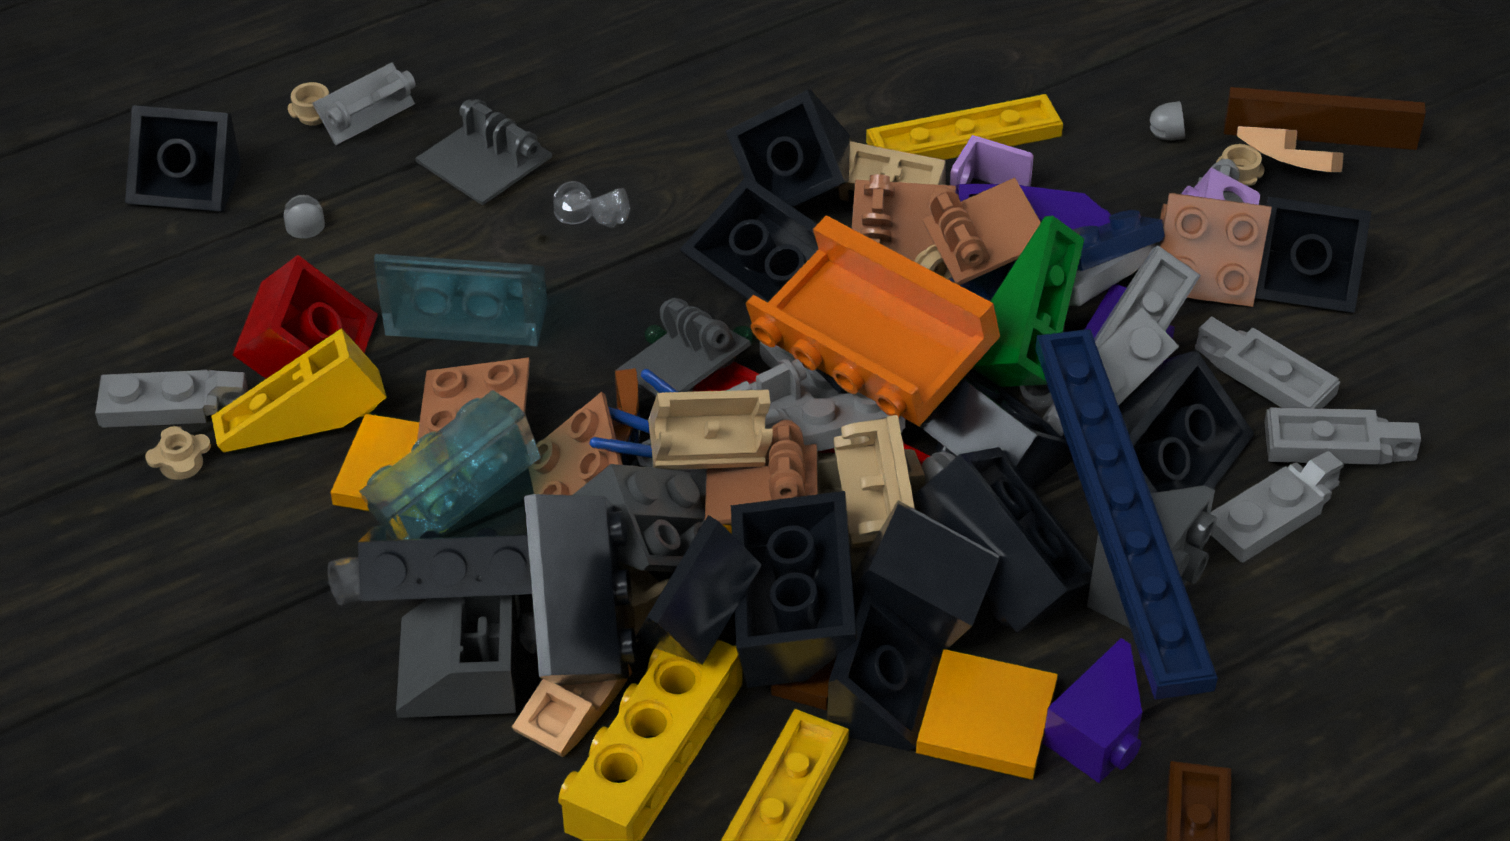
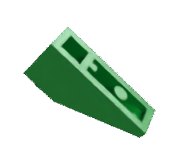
[972,216,1085,387]

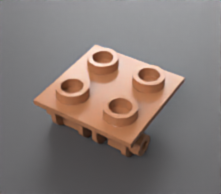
[852,174,956,261]
[922,178,1041,285]
[1160,193,1272,307]
[416,357,530,464]
[526,392,622,495]
[705,420,818,526]

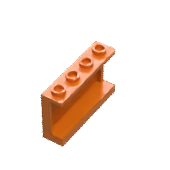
[745,215,1000,427]

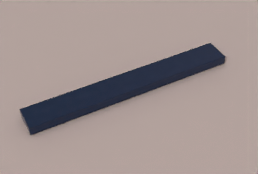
[1035,329,1218,700]

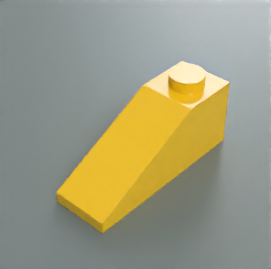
[211,328,387,452]

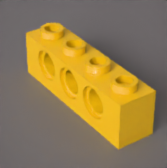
[558,639,742,841]

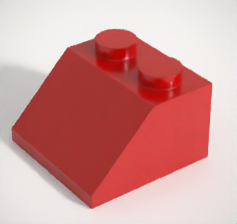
[233,255,378,379]

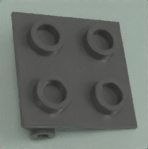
[415,99,553,206]
[616,298,751,398]

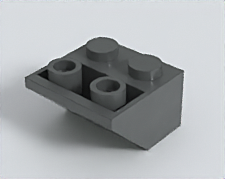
[573,464,705,572]
[1087,486,1217,629]
[396,578,518,718]

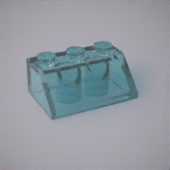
[374,254,547,346]
[359,390,541,540]

